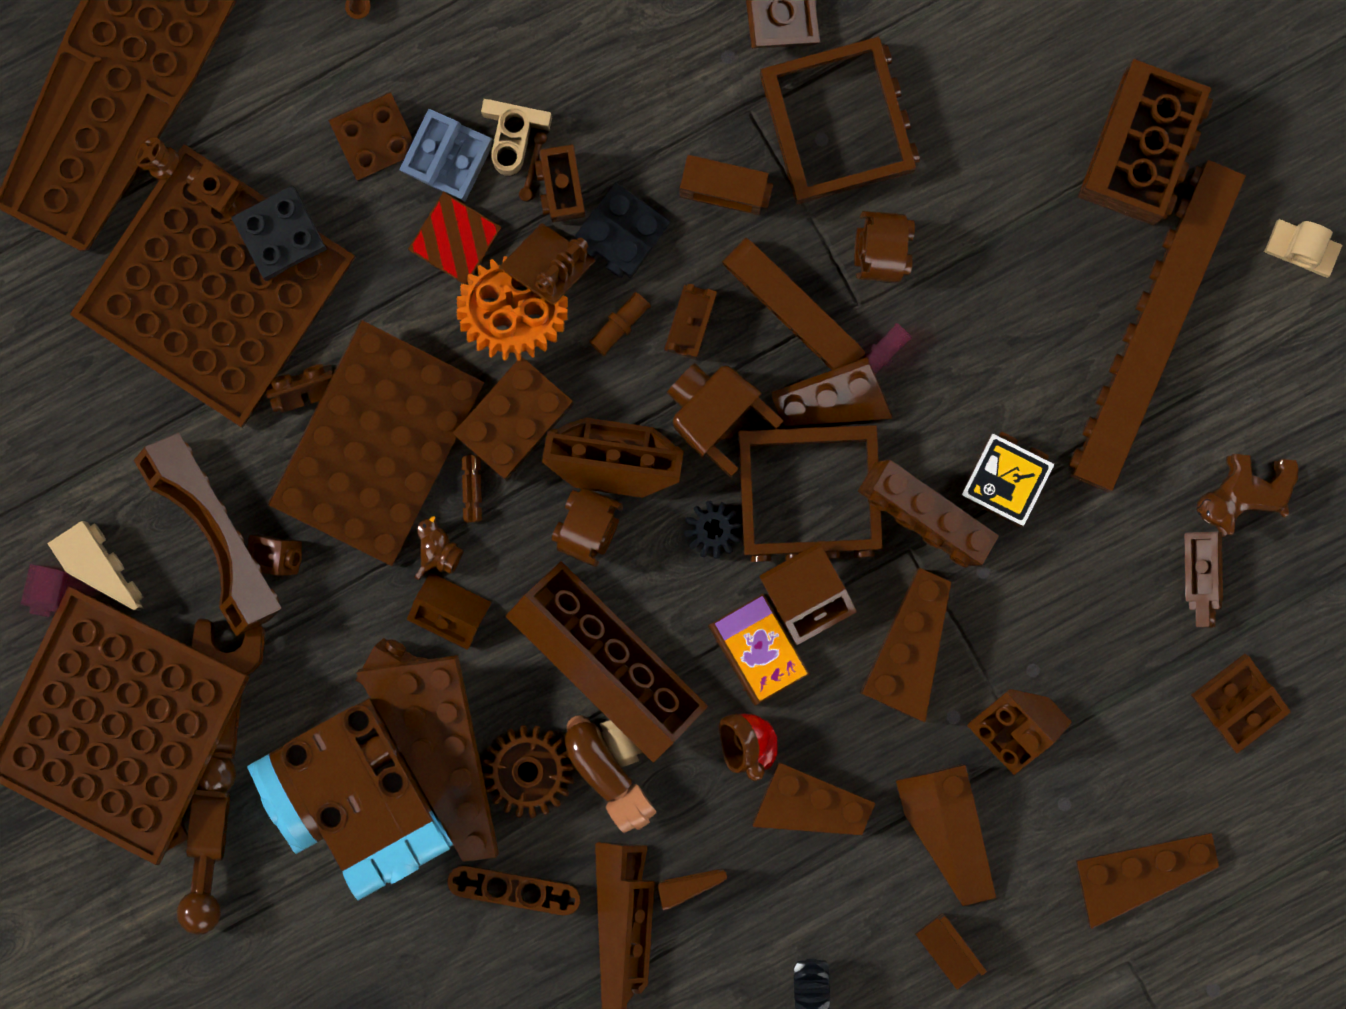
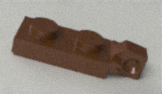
[1184,532,1223,628]

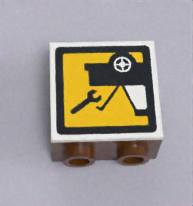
[959,432,1054,527]

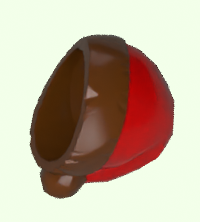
[719,714,778,781]

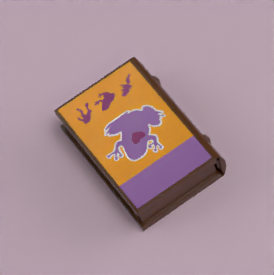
[708,594,809,706]

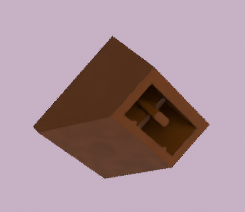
[759,543,857,645]

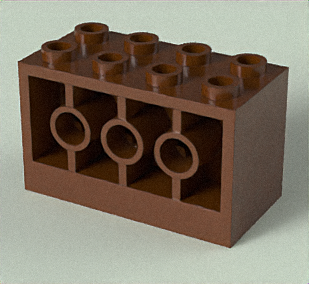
[1078,59,1213,226]

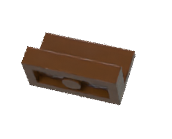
[407,572,492,650]
[915,913,987,990]

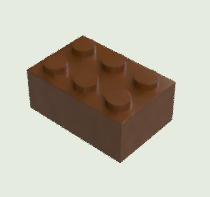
[453,357,574,481]

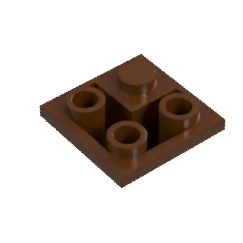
[967,689,1072,775]

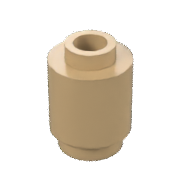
[600,720,642,767]

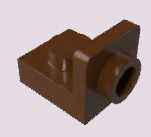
[247,534,302,576]

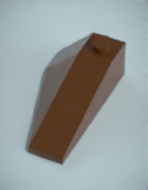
[895,764,996,906]

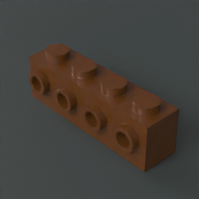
[858,460,999,568]

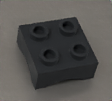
[231,186,327,281]

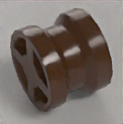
[135,137,179,180]

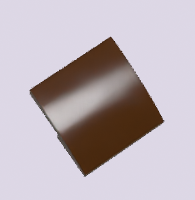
[1191,654,1291,754]

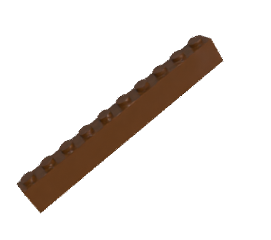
[1069,160,1246,492]

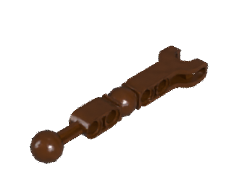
[177,618,265,935]

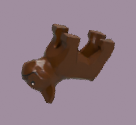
[1196,454,1298,537]

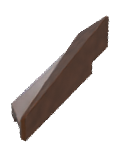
[595,842,655,1009]

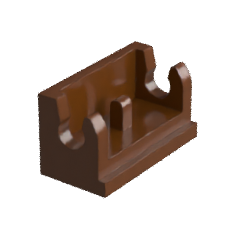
[664,284,717,361]

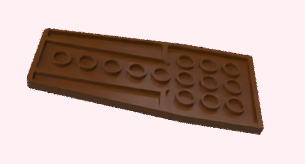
[0,0,237,252]

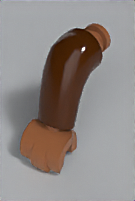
[565,715,656,833]

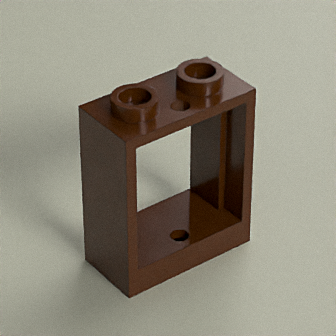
[680,155,773,216]

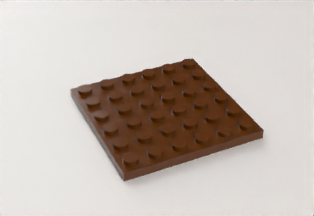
[70,144,356,428]
[0,586,250,865]

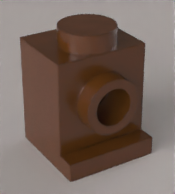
[186,162,244,216]

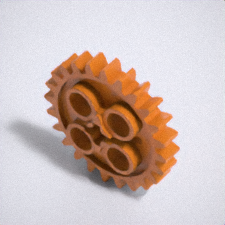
[456,256,568,361]

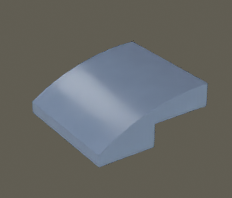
[399,109,494,202]

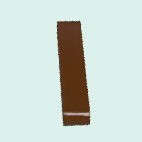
[722,237,866,370]

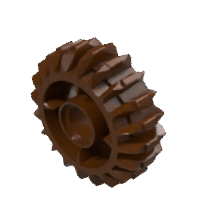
[482,725,575,818]

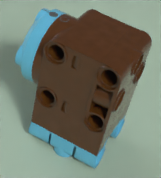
[247,698,453,901]

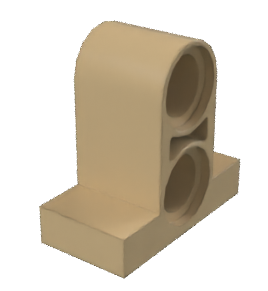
[481,99,552,176]
[1264,219,1342,278]

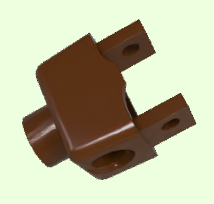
[667,363,783,478]

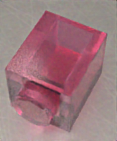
[21,564,69,617]

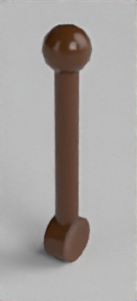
[519,132,547,202]

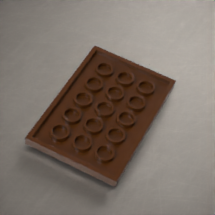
[268,320,484,566]

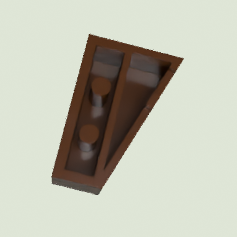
[752,762,875,835]

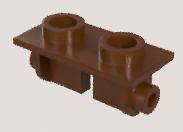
[267,364,333,413]

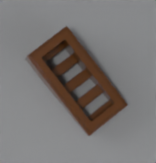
[658,868,727,911]

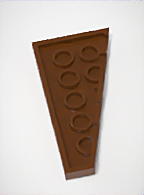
[356,655,499,862]

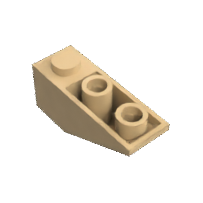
[47,521,143,611]

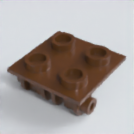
[328,92,413,181]
[499,223,596,306]

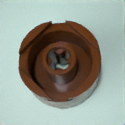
[854,211,915,282]
[551,487,623,567]

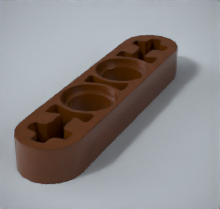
[448,865,580,915]

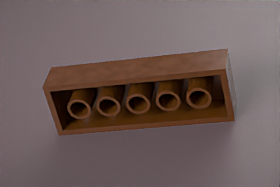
[505,561,708,763]

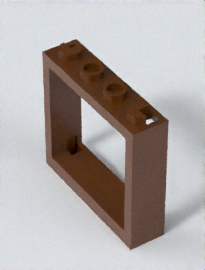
[760,37,920,205]
[738,425,882,562]

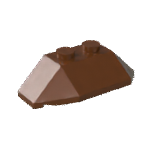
[542,417,684,498]

